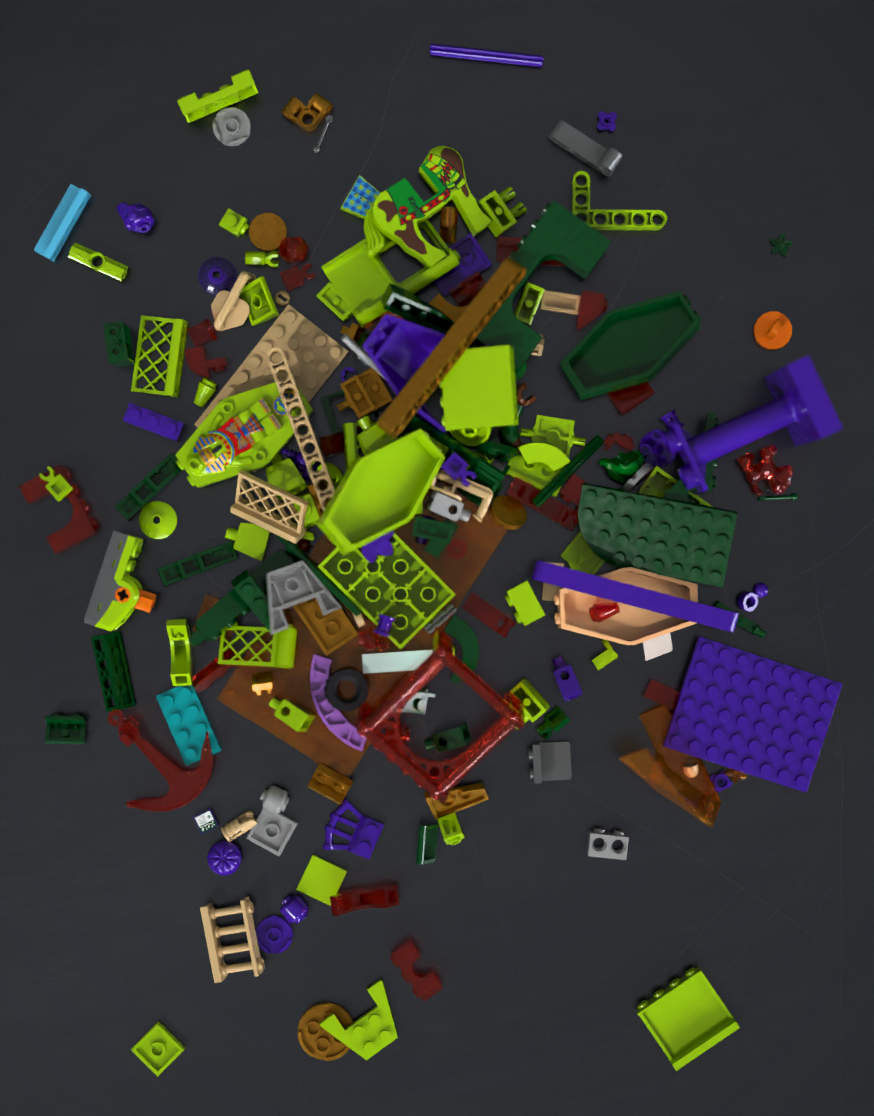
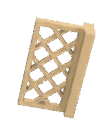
[230,470,308,544]

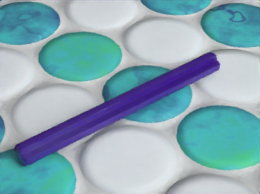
[430,44,543,67]

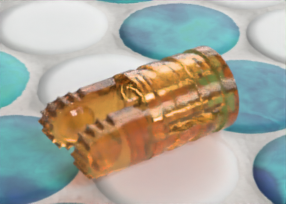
[439,207,458,243]

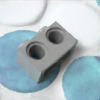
[587,828,629,860]

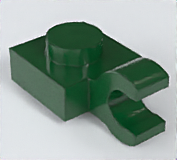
[536,705,570,740]

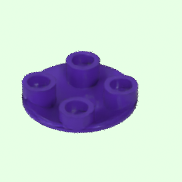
[639,429,677,468]

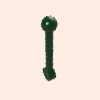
[758,493,798,501]

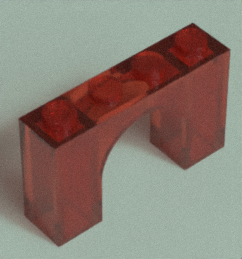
[19,465,99,554]

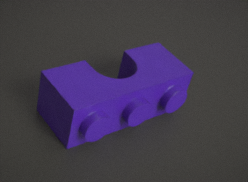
[123,403,186,442]

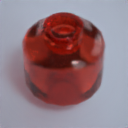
[279,236,308,262]

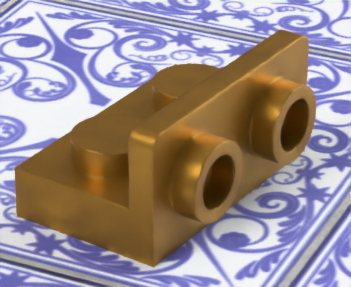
[307,763,353,805]

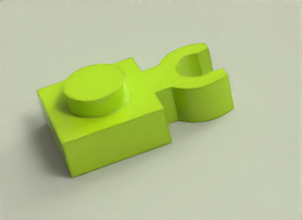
[39,466,73,502]

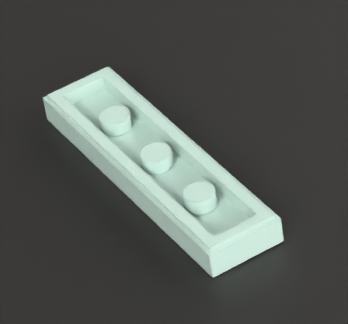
[362,649,440,674]

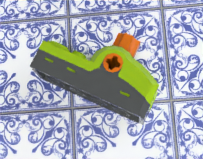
[84,530,157,631]

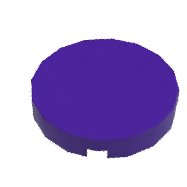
[256,915,294,954]

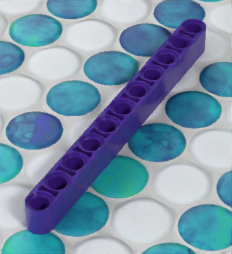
[532,560,739,633]

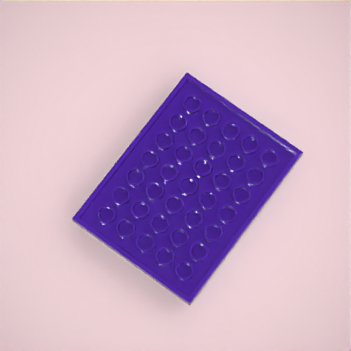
[662,636,843,793]

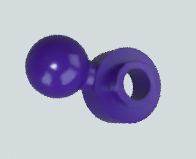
[738,583,768,612]

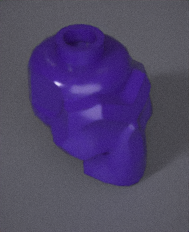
[116,202,154,233]

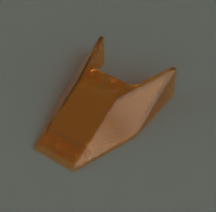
[620,704,722,827]

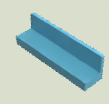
[34,184,91,262]

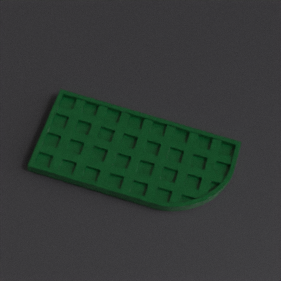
[578,483,738,587]

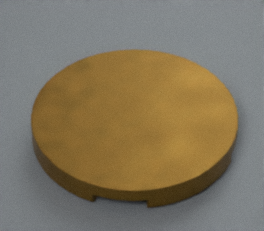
[298,1002,354,1061]

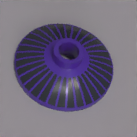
[198,257,237,295]

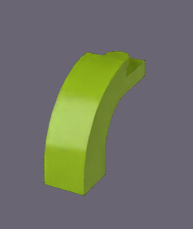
[166,619,193,686]

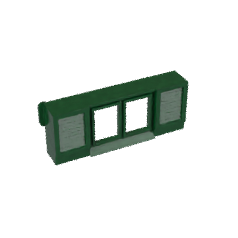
[397,414,511,506]

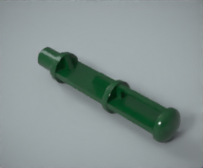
[712,601,766,638]

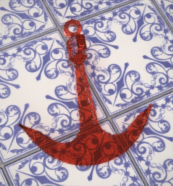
[108,709,213,812]

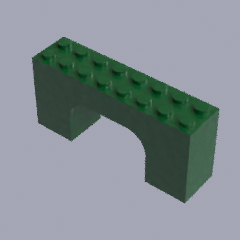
[474,201,611,373]

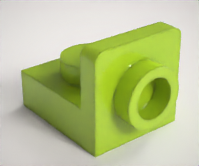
[219,208,249,237]
[437,812,465,845]

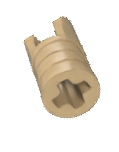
[221,811,257,842]

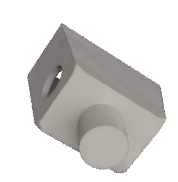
[424,491,472,522]

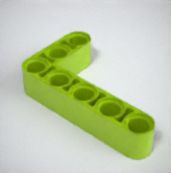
[571,171,667,230]

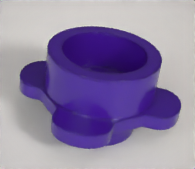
[597,111,617,131]
[710,770,732,792]

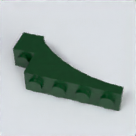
[664,413,718,503]

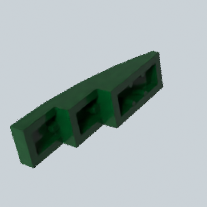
[114,452,181,522]
[157,541,238,587]

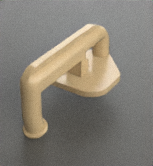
[211,271,256,331]
[429,470,493,523]

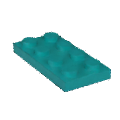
[156,682,222,766]

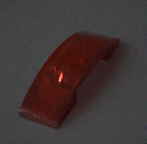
[506,477,578,531]

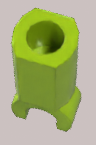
[245,251,279,267]

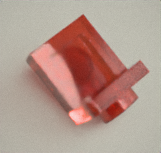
[604,432,635,452]

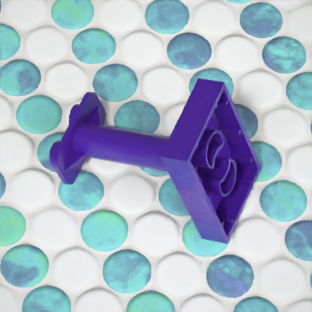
[661,355,843,493]

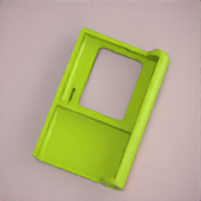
[321,219,461,327]

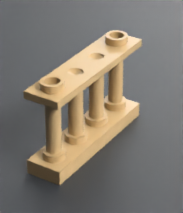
[200,896,265,983]

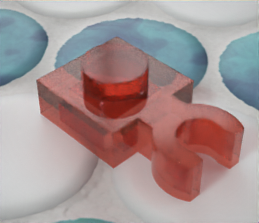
[279,264,316,292]

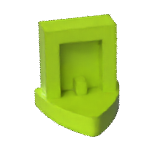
[592,639,618,671]

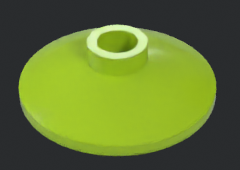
[139,501,177,539]

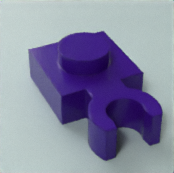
[440,452,477,487]

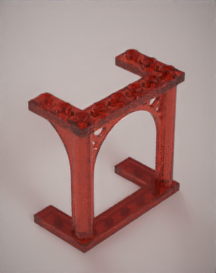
[356,627,525,804]

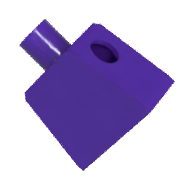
[552,656,582,702]

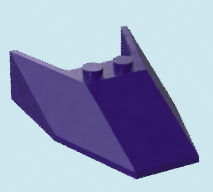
[362,314,446,433]

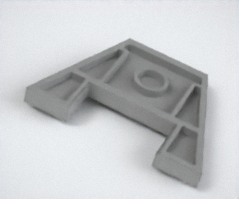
[266,560,342,635]

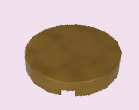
[249,213,287,252]
[489,495,527,530]

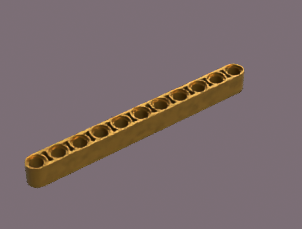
[377,257,526,438]

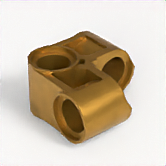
[281,93,333,132]

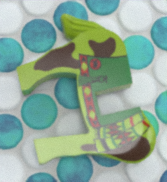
[364,146,492,270]

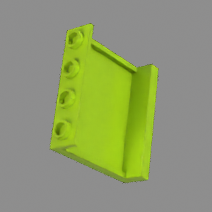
[439,345,519,431]
[635,966,740,1071]

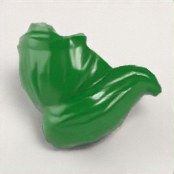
[599,451,644,484]

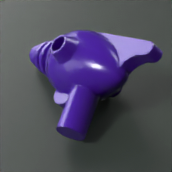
[282,448,327,480]

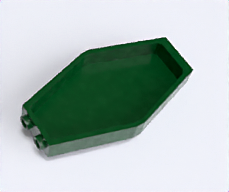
[560,291,701,400]

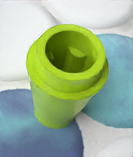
[193,377,217,407]

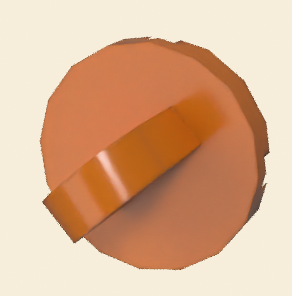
[753,311,792,350]

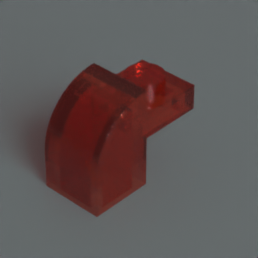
[184,346,229,378]

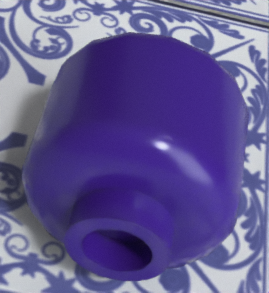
[280,894,309,924]

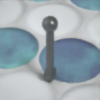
[313,115,333,153]

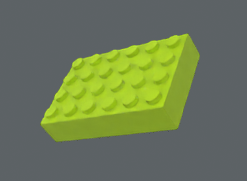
[318,533,456,649]

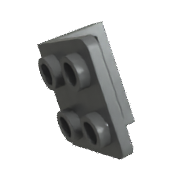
[528,741,572,784]

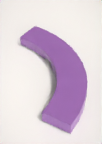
[310,653,368,751]

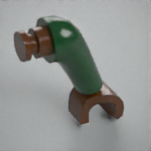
[499,382,537,453]

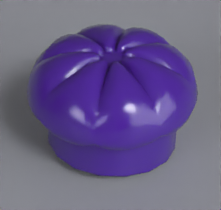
[207,841,242,876]

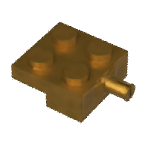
[336,368,393,419]

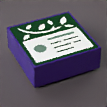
[193,808,219,834]

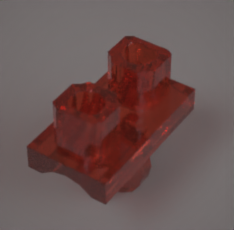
[449,271,486,307]

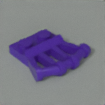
[323,798,384,860]

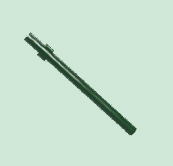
[277,535,362,616]

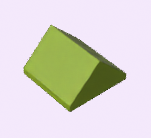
[240,276,280,326]

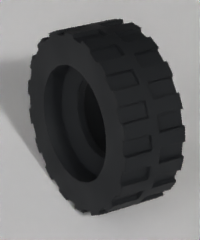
[324,669,369,711]

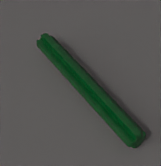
[532,435,604,507]

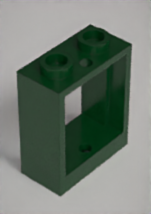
[103,321,135,367]
[320,390,379,435]

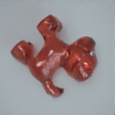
[738,444,794,496]

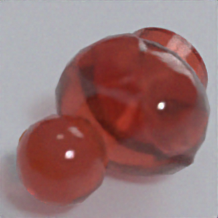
[359,627,390,652]

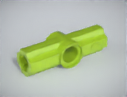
[68,242,128,282]

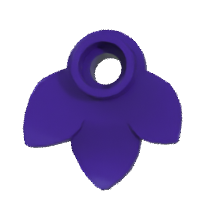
[362,531,394,563]

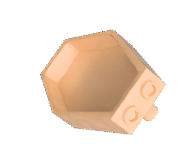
[554,567,698,645]

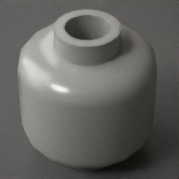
[260,786,290,814]

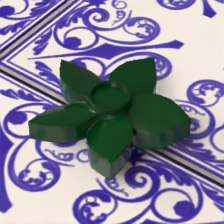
[770,233,793,256]

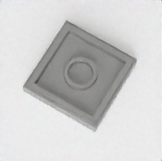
[246,808,298,857]

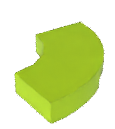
[518,442,570,471]

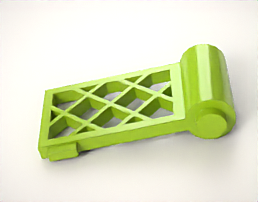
[218,622,297,669]

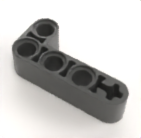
[548,119,623,177]

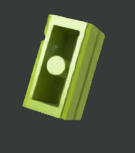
[514,282,545,327]

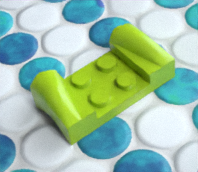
[177,69,258,123]

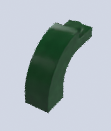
[444,614,479,684]

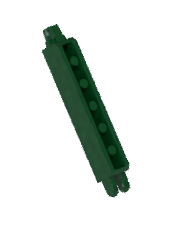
[188,548,303,647]

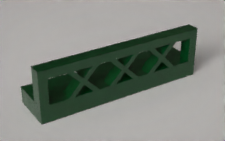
[91,631,135,712]

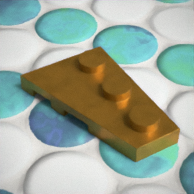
[424,783,489,820]

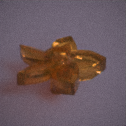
[725,768,748,784]

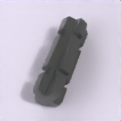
[424,603,457,634]

